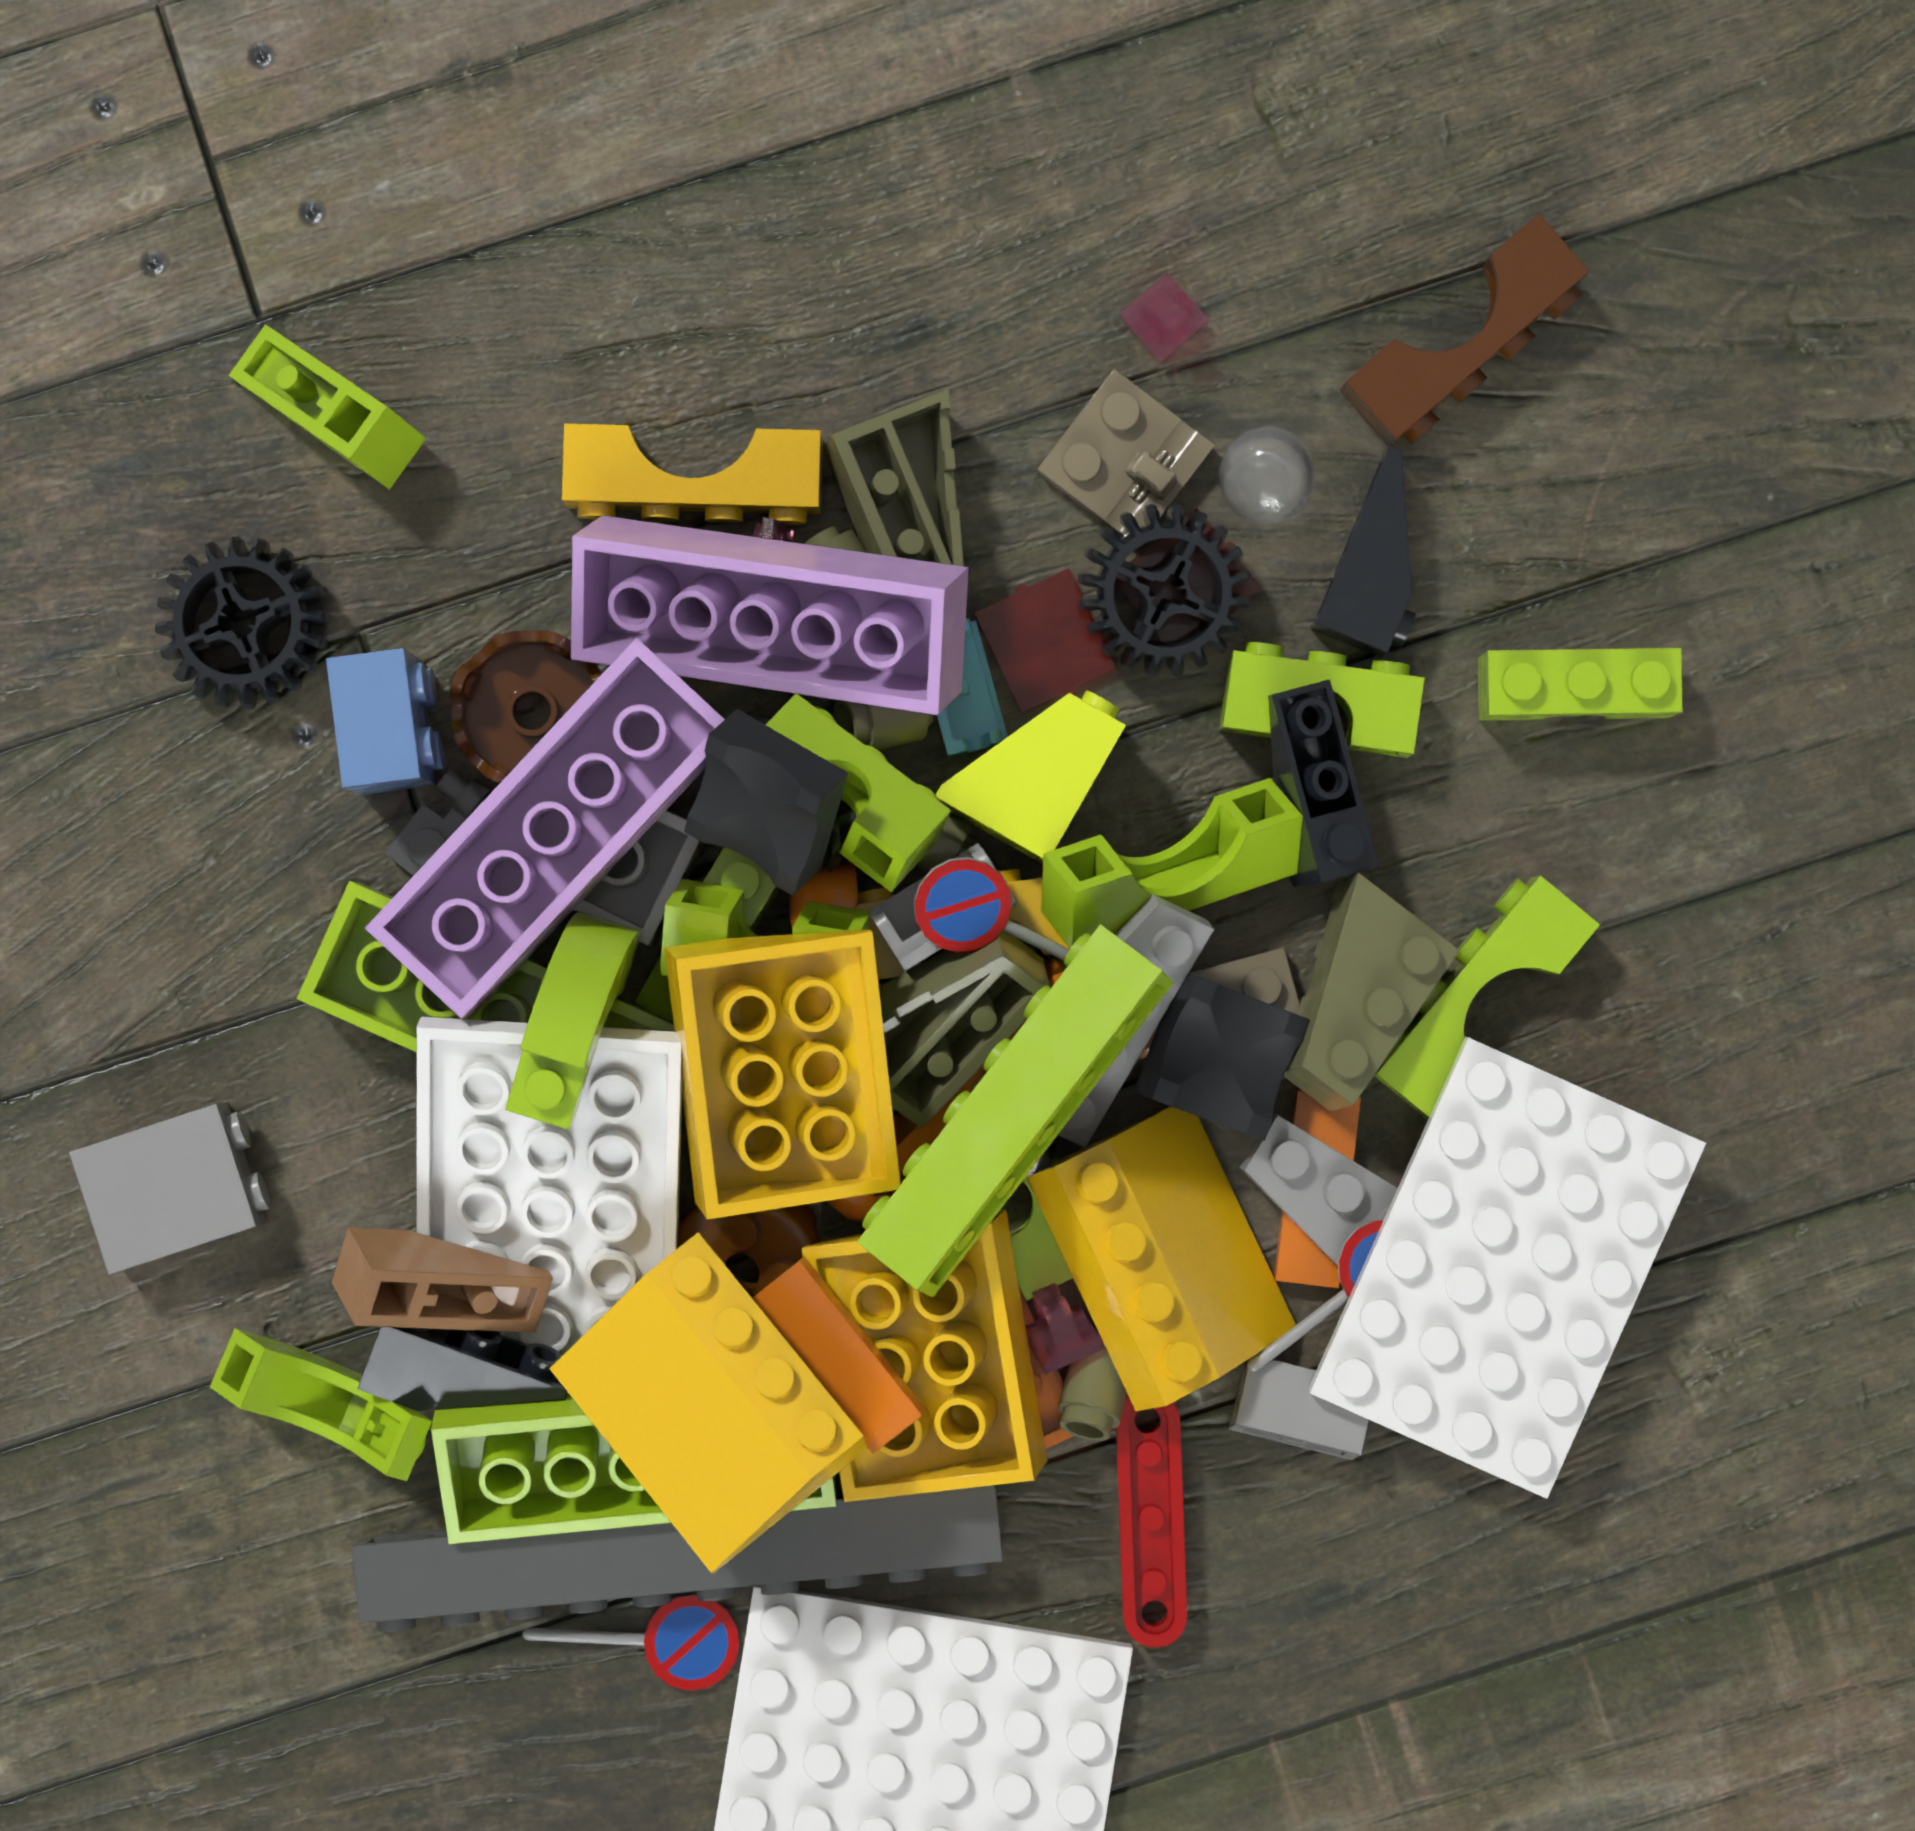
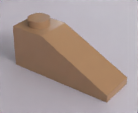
[331,1227,553,1332]

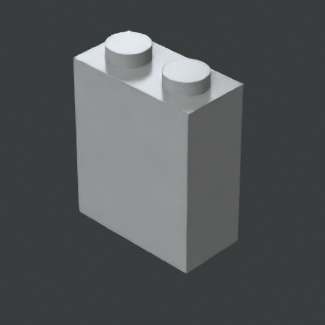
[69,1102,271,1275]

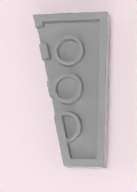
[971,894,1214,1147]
[1239,1113,1398,1267]

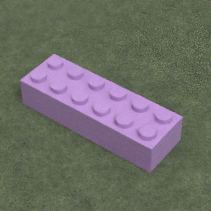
[571,516,969,715]
[365,637,725,1019]

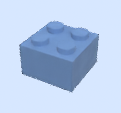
[326,648,445,795]

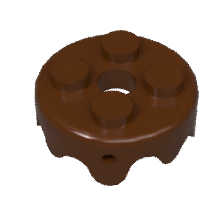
[450,630,602,784]
[678,1205,820,1298]

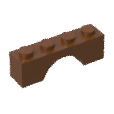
[1340,213,1589,447]

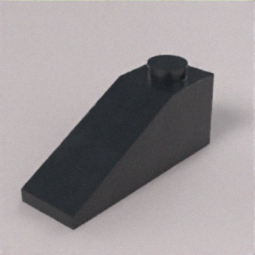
[1311,446,1416,658]

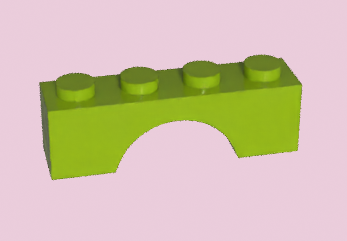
[1041,778,1303,948]
[1374,875,1600,1120]

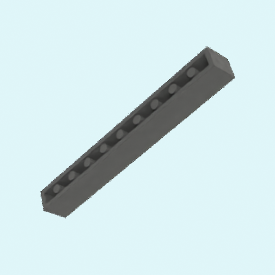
[352,1485,1003,1632]

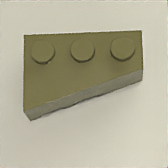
[822,389,964,567]
[1283,873,1460,1111]
[879,931,1050,1128]

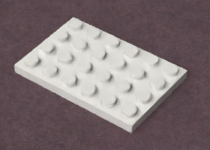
[416,1017,682,1356]
[1308,1036,1706,1499]
[714,1585,1133,1831]

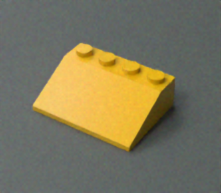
[664,930,901,1219]
[1026,1106,1296,1411]
[801,1209,1048,1502]
[549,1232,868,1575]

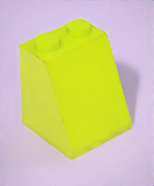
[936,690,1126,865]

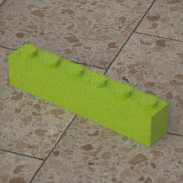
[857,924,1174,1297]

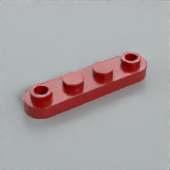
[1116,1394,1187,1648]

